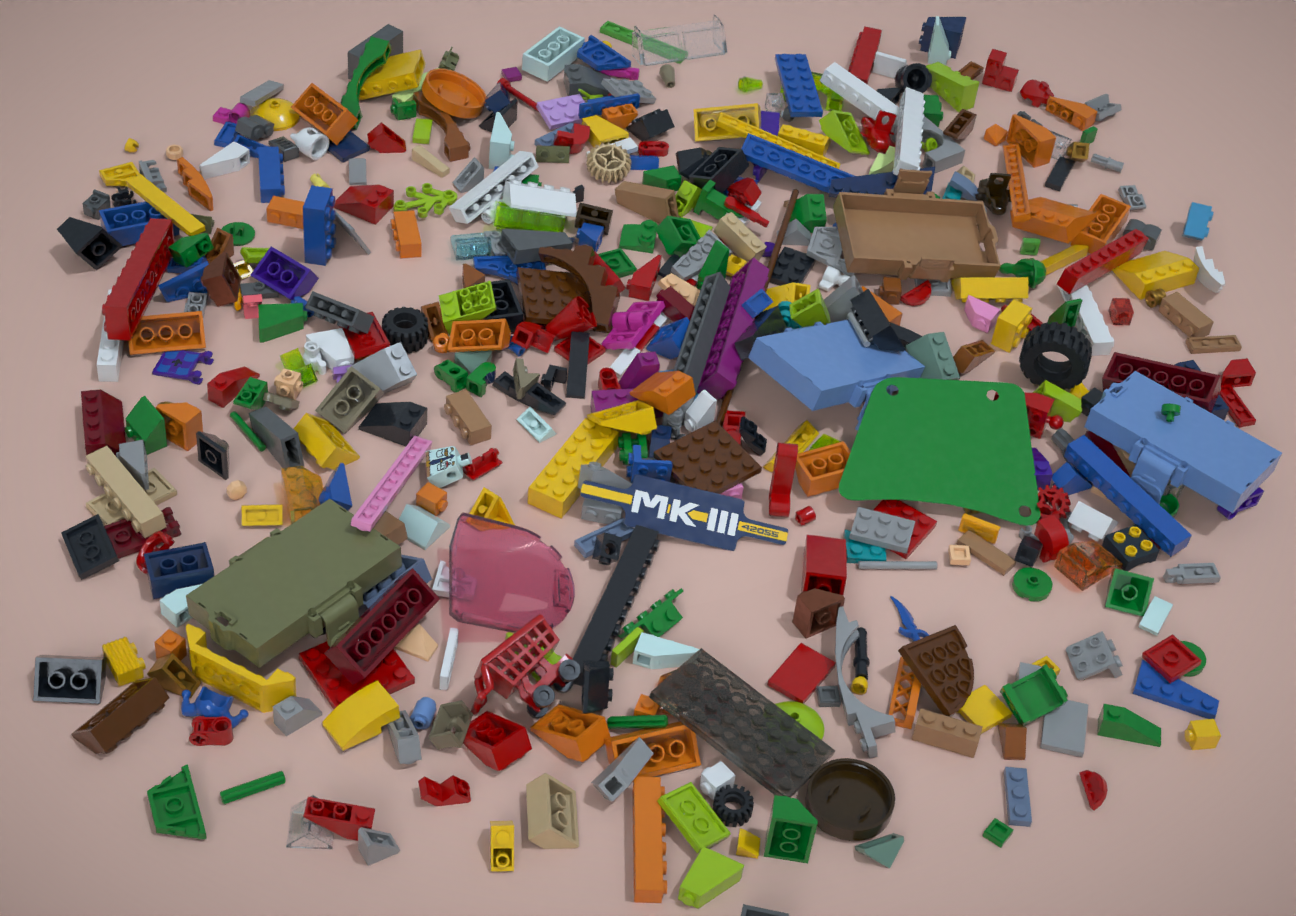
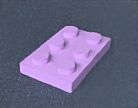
[536,94,585,130]

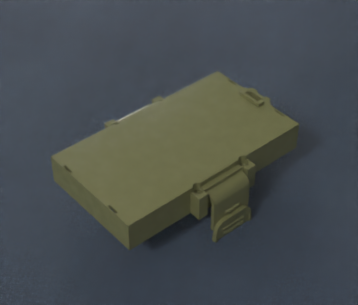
[186,499,402,668]

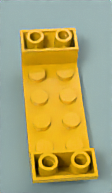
[186,624,297,713]

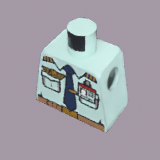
[426,446,472,488]

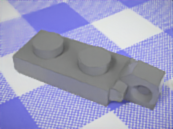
[1163,563,1221,584]

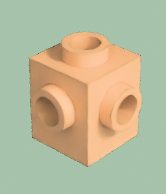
[274,368,303,400]

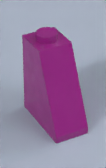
[618,352,660,389]

